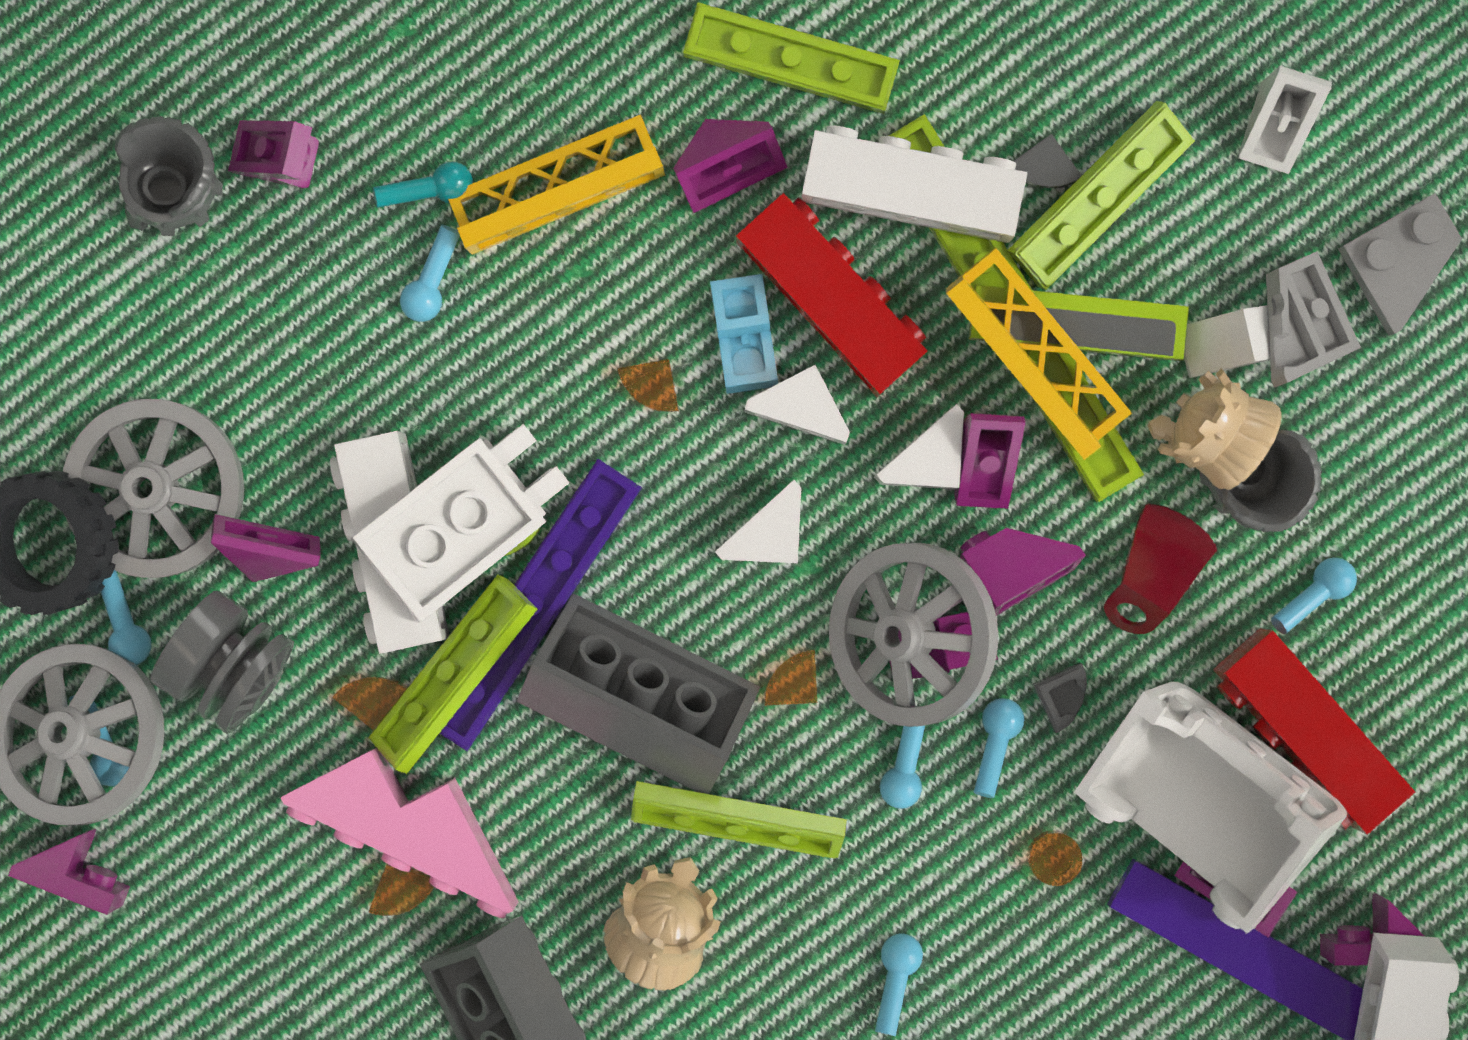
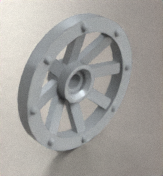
[63,399,244,578]
[829,543,998,727]
[0,644,164,825]

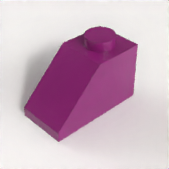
[959,528,1086,616]

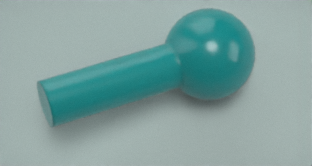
[372,162,473,208]

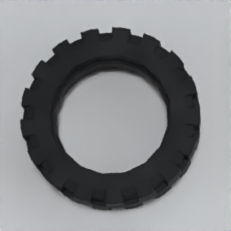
[0,471,119,615]

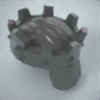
[115,116,223,236]
[1199,430,1322,532]

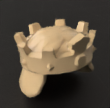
[1147,369,1281,490]
[604,857,721,991]

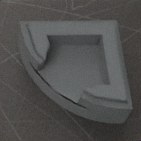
[1013,134,1082,188]
[1032,662,1087,733]

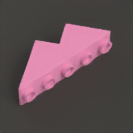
[280,748,519,918]

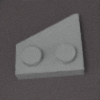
[1338,193,1462,336]
[1266,251,1361,388]

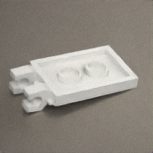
[351,424,569,623]

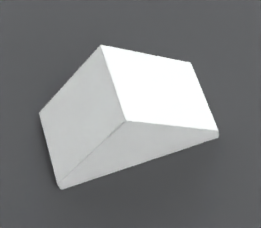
[1238,66,1332,174]
[1184,305,1270,378]
[745,365,850,445]
[874,404,964,489]
[715,480,801,563]

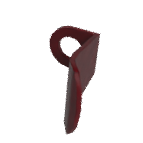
[1104,503,1217,634]

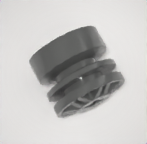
[150,591,294,734]

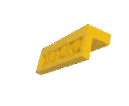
[448,114,665,255]
[946,247,1132,460]

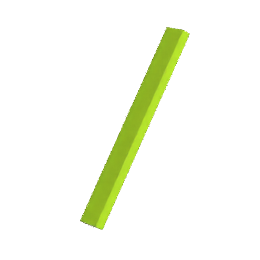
[889,114,1144,502]

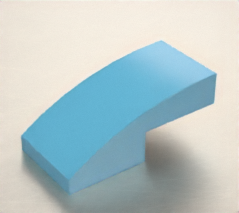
[710,274,778,394]

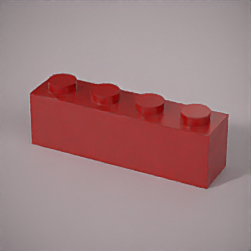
[736,193,927,397]
[1213,628,1416,835]

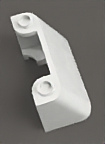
[1074,682,1347,933]

